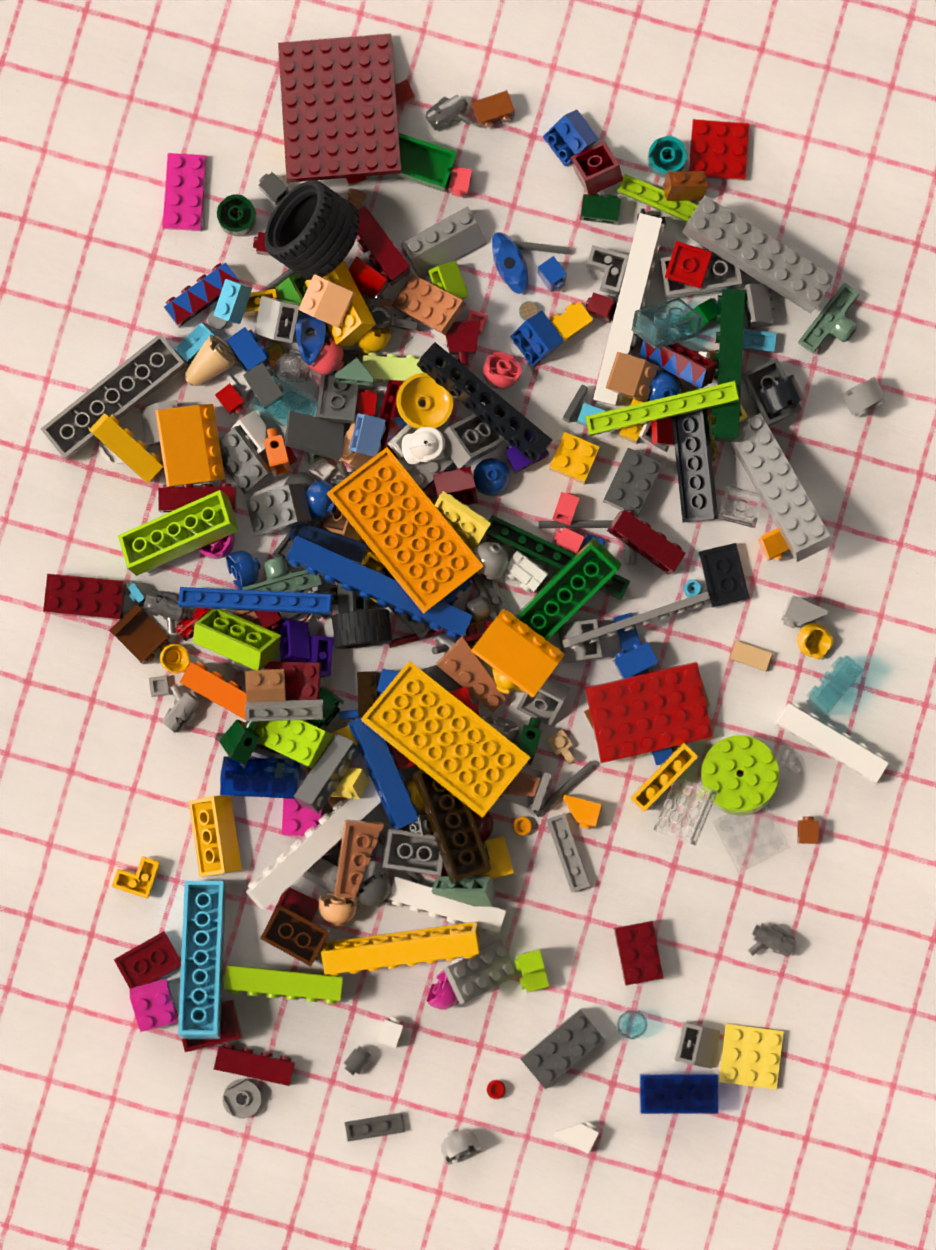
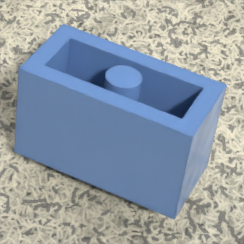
[349,414,386,457]

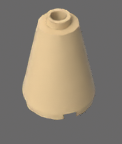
[185,335,237,386]

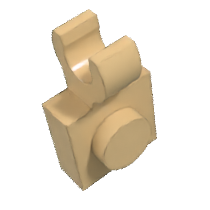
[546,729,575,764]

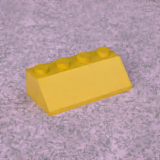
[189,794,242,877]

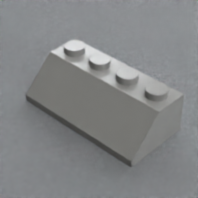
[401,206,486,279]

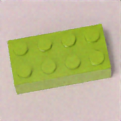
[193,609,281,670]
[255,720,334,768]

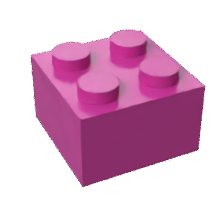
[282,796,322,836]
[129,979,177,1032]

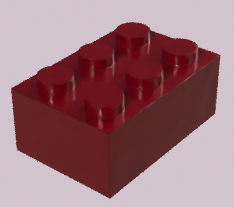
[614,921,664,985]
[176,1000,243,1052]

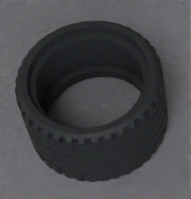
[265,180,360,280]

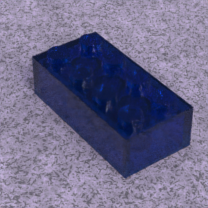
[220,756,301,799]
[639,1073,718,1114]

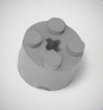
[841,376,886,417]

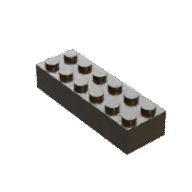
[412,770,491,885]

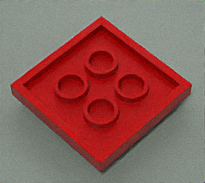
[689,119,749,181]

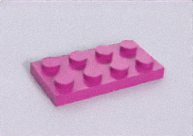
[162,153,206,231]

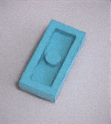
[743,329,777,353]

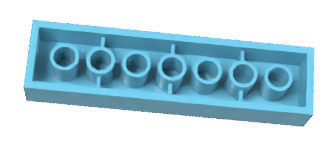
[178,881,226,1039]

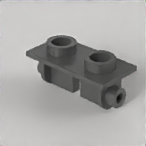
[410,814,433,836]

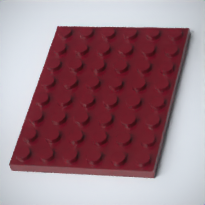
[278,33,401,183]

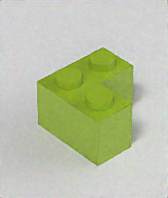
[514,949,550,993]

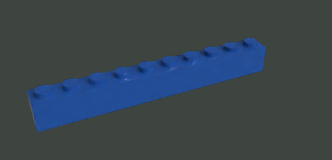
[286,536,473,639]

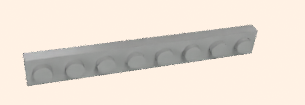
[562,592,709,649]

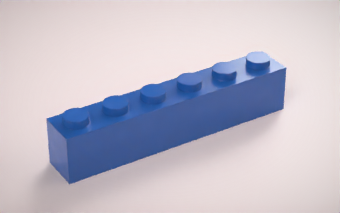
[348,716,419,830]

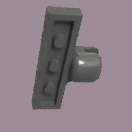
[369,306,418,331]
[466,573,513,623]

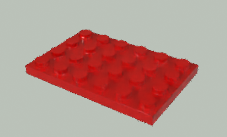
[585,662,713,763]

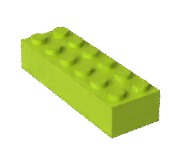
[118,490,239,576]
[224,965,344,1004]

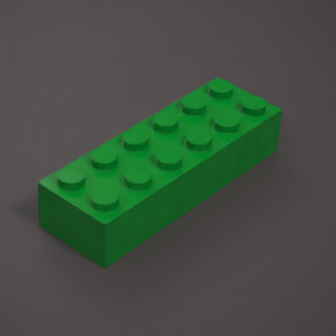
[515,537,621,640]

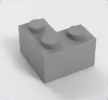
[586,245,629,296]

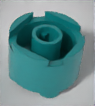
[647,136,687,178]

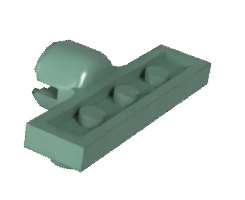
[798,282,860,354]
[242,557,322,592]

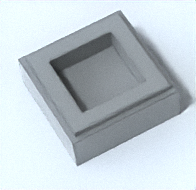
[149,675,171,697]

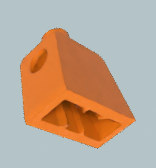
[263,428,292,477]

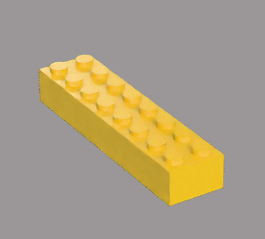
[321,921,481,976]

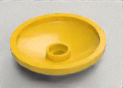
[396,373,453,429]

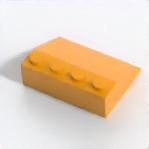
[155,404,225,487]
[471,608,565,697]

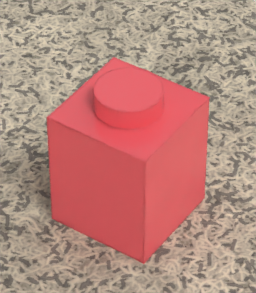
[449,166,472,197]
[552,492,579,526]
[554,528,584,555]

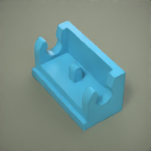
[174,322,215,364]

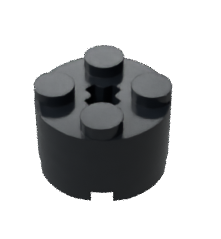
[759,374,805,415]

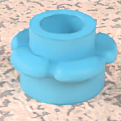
[683,579,702,597]

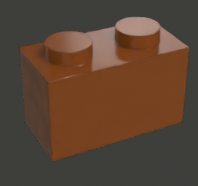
[471,90,515,128]
[663,171,708,201]

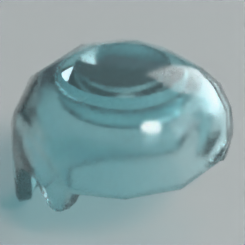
[617,1010,647,1040]

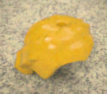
[797,623,834,660]

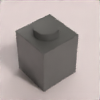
[259,172,289,204]

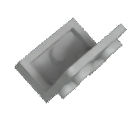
[502,766,552,811]

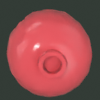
[308,336,344,375]
[483,352,522,389]

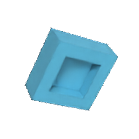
[128,583,146,604]

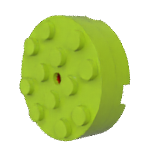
[701,735,779,816]

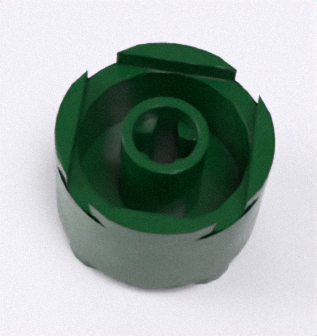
[217,194,256,236]
[306,687,344,730]

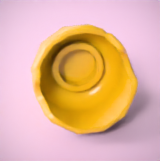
[160,644,190,674]

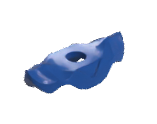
[492,232,528,294]
[296,311,326,366]

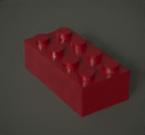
[356,205,411,286]
[43,574,126,621]

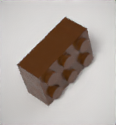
[260,904,330,967]

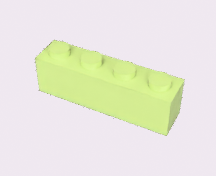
[363,353,440,383]

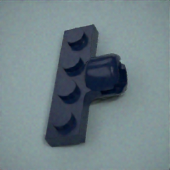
[289,523,367,563]

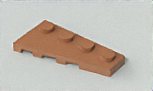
[334,820,384,898]

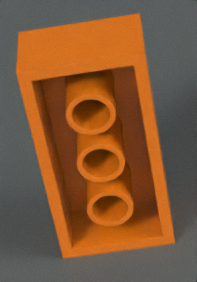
[180,661,247,720]

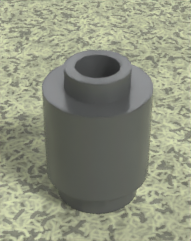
[344,1046,371,1076]

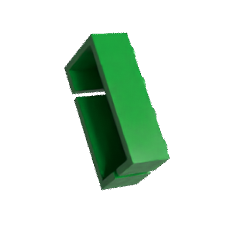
[393,133,457,192]

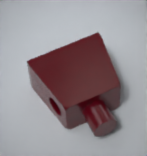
[445,321,480,365]

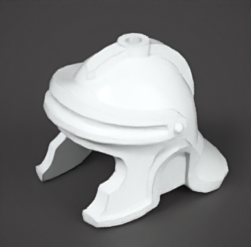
[402,427,445,465]

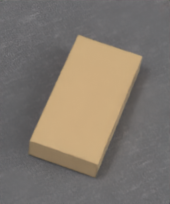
[729,641,772,672]

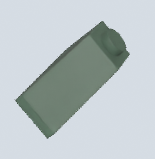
[432,876,497,907]

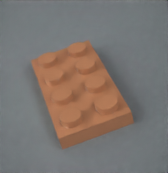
[391,274,466,335]

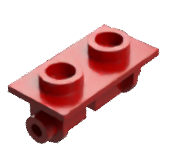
[175,608,210,641]

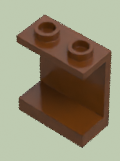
[109,604,170,664]

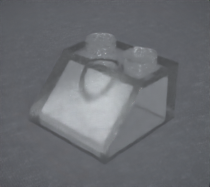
[718,485,763,528]

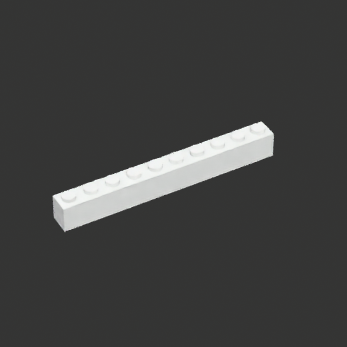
[593,213,665,406]
[246,775,405,909]

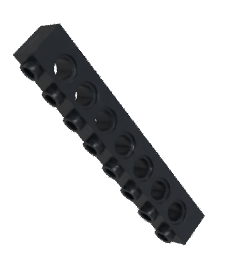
[417,342,553,463]

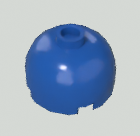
[647,371,682,402]
[473,458,511,497]
[305,479,338,518]
[226,551,261,590]

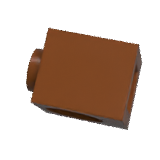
[797,816,819,844]

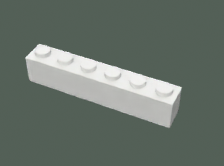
[776,703,888,783]
[388,877,506,935]

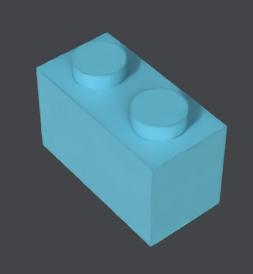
[213,279,252,324]

